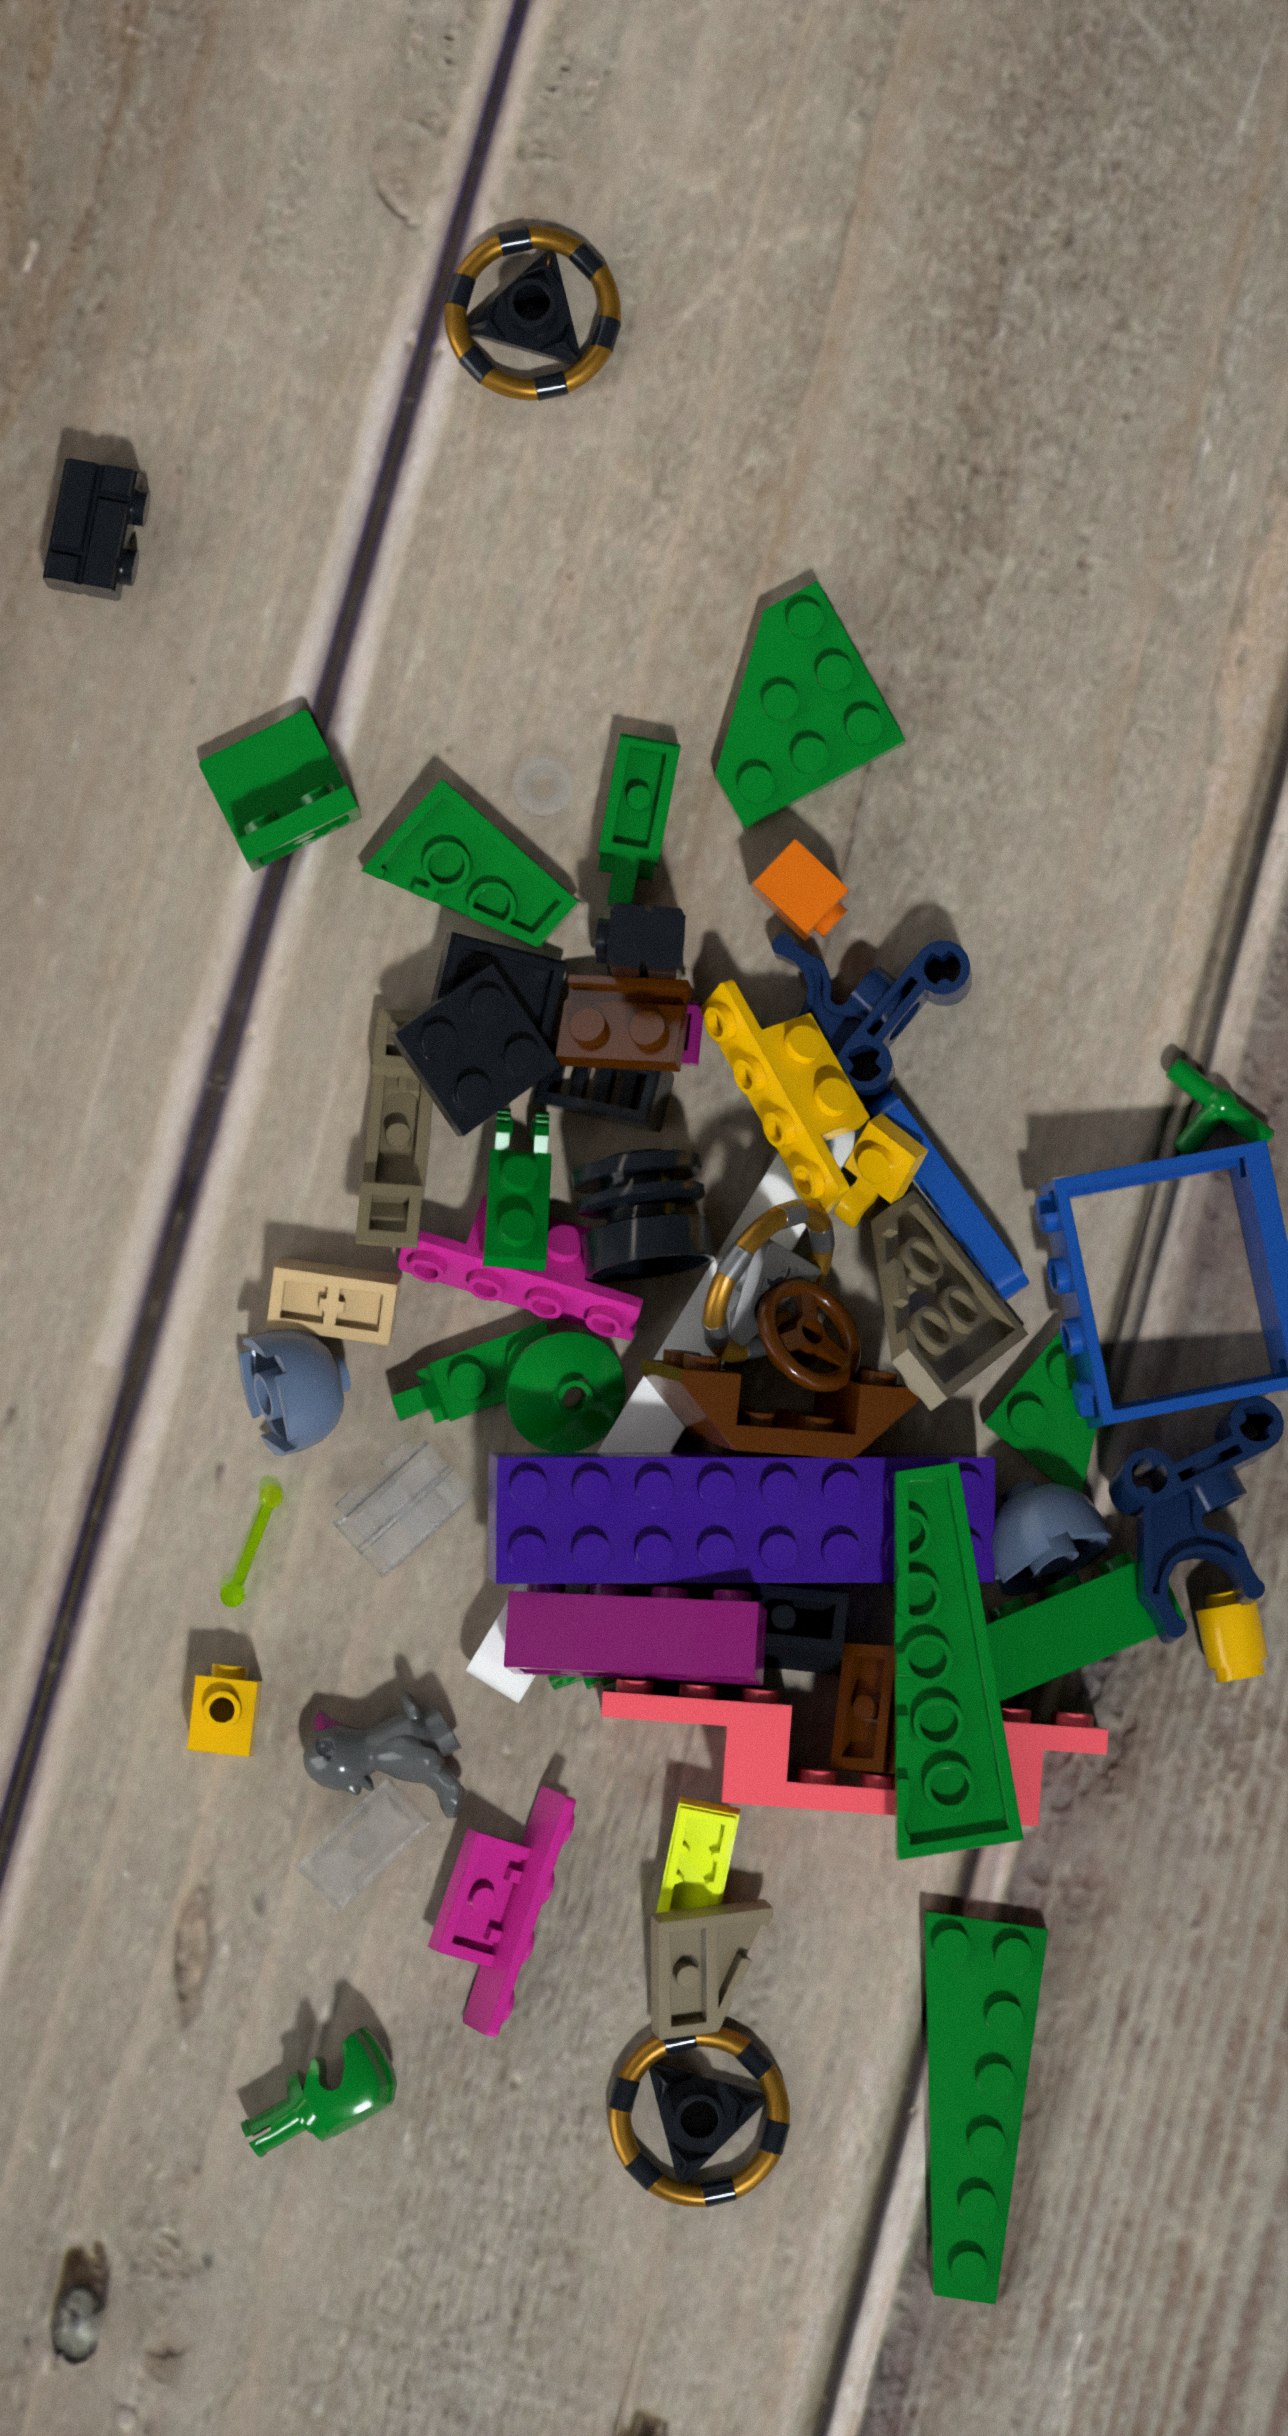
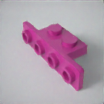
[397,1196,643,1340]
[427,1786,576,2038]

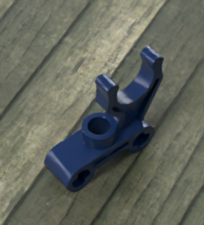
[761,933,972,1101]
[1108,1396,1284,1644]

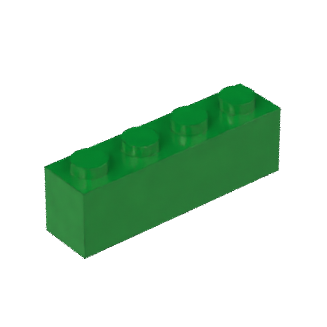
[987,1550,1186,1703]

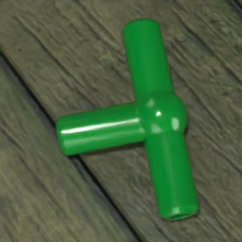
[1166,1058,1275,1155]

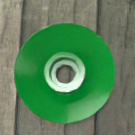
[505,1331,626,1452]

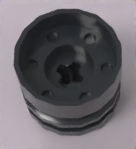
[572,1148,715,1282]

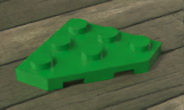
[715,581,906,831]

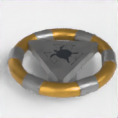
[701,1199,835,1364]

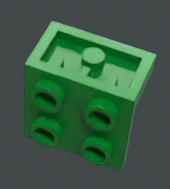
[199,710,362,872]

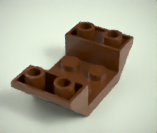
[641,1349,918,1459]

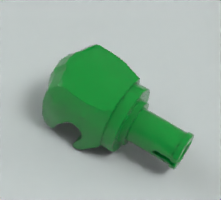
[241,2026,397,2158]

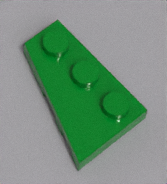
[361,779,581,948]

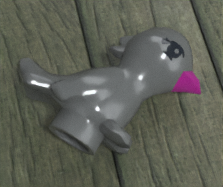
[303,1691,466,1818]

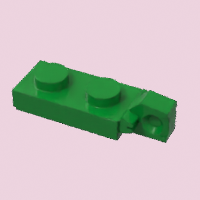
[598,733,681,907]
[391,1321,549,1424]

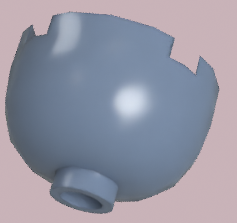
[239,1329,351,1456]
[992,1480,1111,1596]

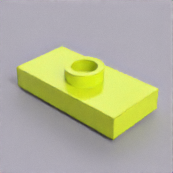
[656,1796,741,1913]

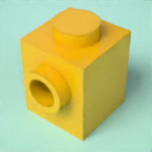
[187,1663,263,1757]

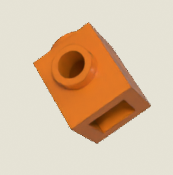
[751,839,849,941]

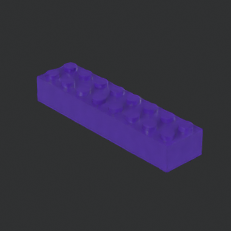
[487,1452,996,1584]

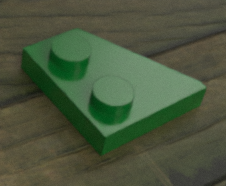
[983,1330,1110,1493]

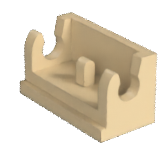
[266,1257,403,1346]

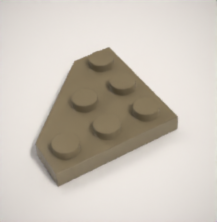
[871,1189,1029,1411]

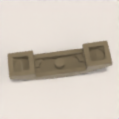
[355,1008,433,1249]

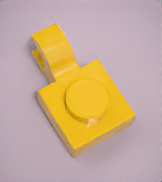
[834,1113,929,1229]

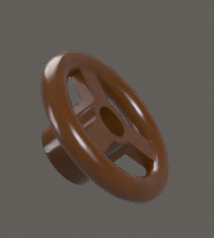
[757,1278,861,1392]

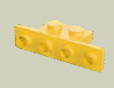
[700,979,870,1214]

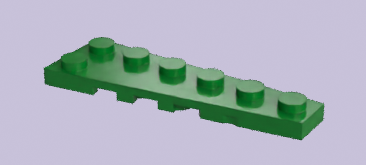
[894,1462,1024,1861]
[924,1910,1048,2305]

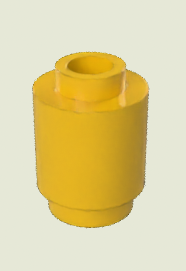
[1195,1590,1269,1683]

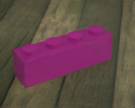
[504,1584,767,1686]

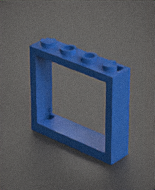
[1035,1140,1288,1429]

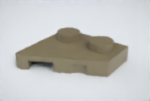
[651,1899,773,2040]

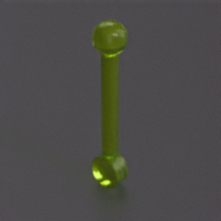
[220,1485,284,1607]

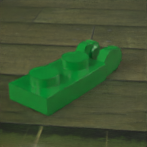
[483,1108,552,1271]

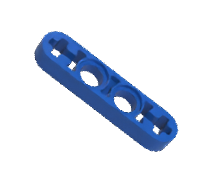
[864,1089,1030,1302]

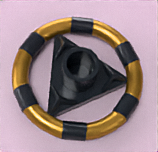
[444,226,622,401]
[608,2026,791,2208]

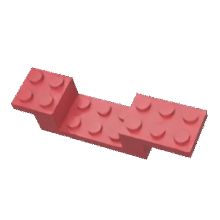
[601,1679,1109,1826]

